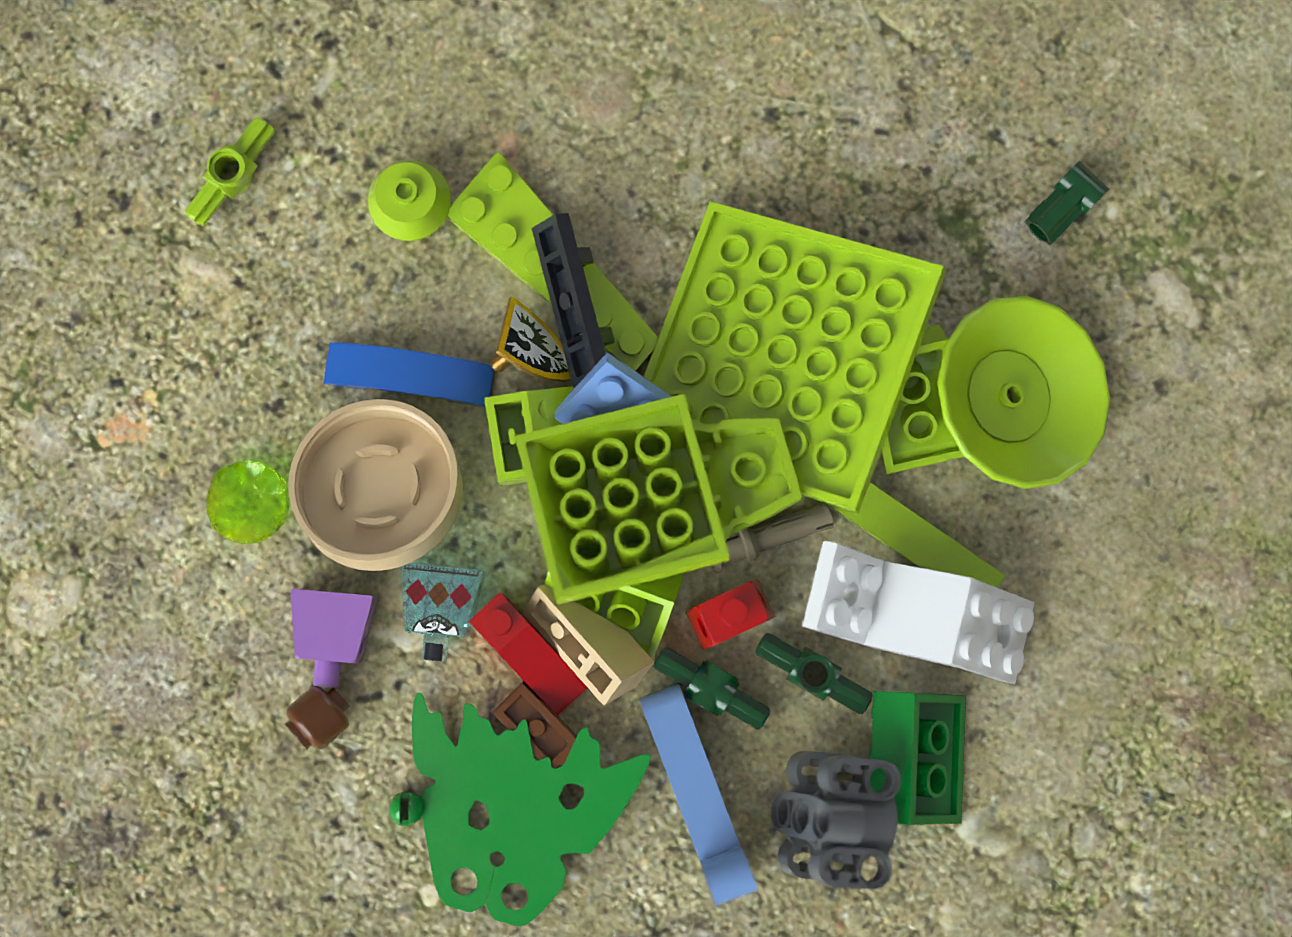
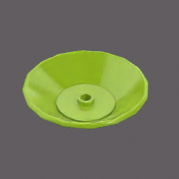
[937,295,1111,489]

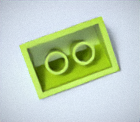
[545,571,685,660]

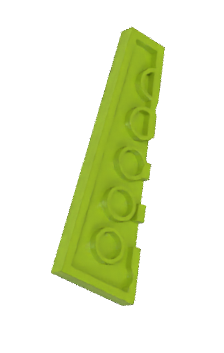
[447,152,658,372]

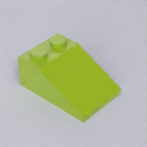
[881,324,965,474]

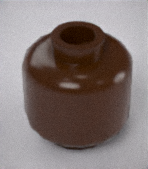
[285,686,350,750]

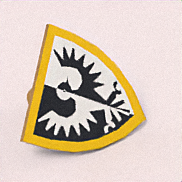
[490,296,571,382]

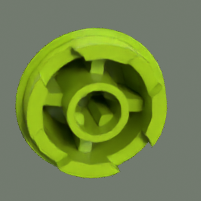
[368,159,451,241]

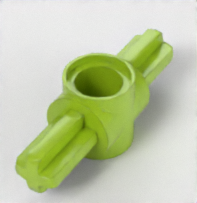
[185,117,275,226]

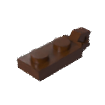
[493,681,583,788]

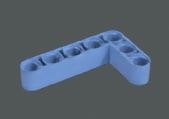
[639,683,758,906]

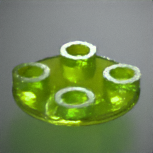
[206,460,290,544]

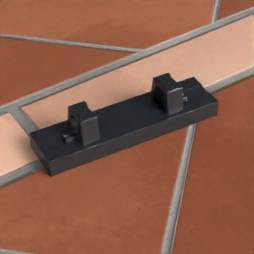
[531,213,615,388]

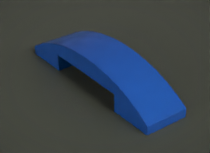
[323,342,495,407]

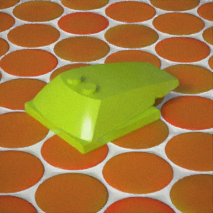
[515,394,803,604]

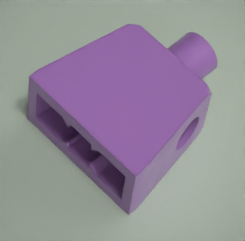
[291,589,378,687]

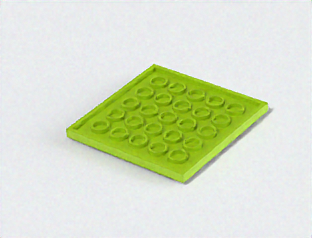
[644,201,946,513]

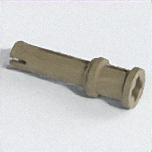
[712,502,834,573]

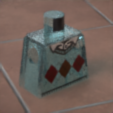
[401,563,486,662]

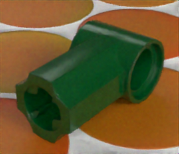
[1024,160,1109,246]

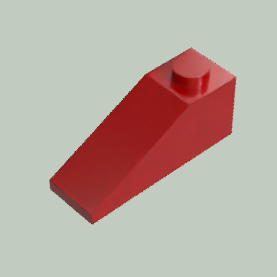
[468,592,588,715]

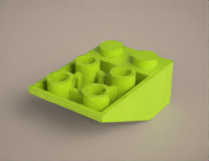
[484,386,575,486]

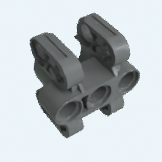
[771,751,900,890]

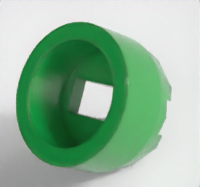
[389,791,423,826]

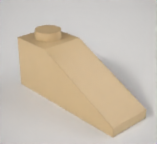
[522,584,654,706]

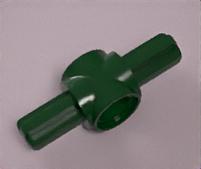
[755,633,873,714]
[653,647,770,730]

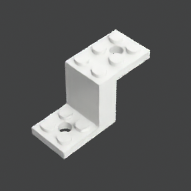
[802,541,1035,684]

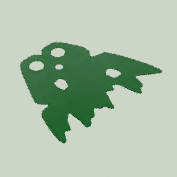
[412,693,651,927]

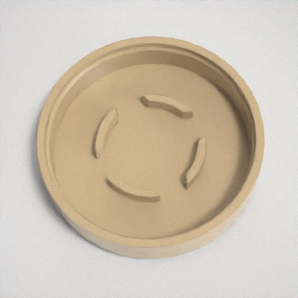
[288,399,463,571]

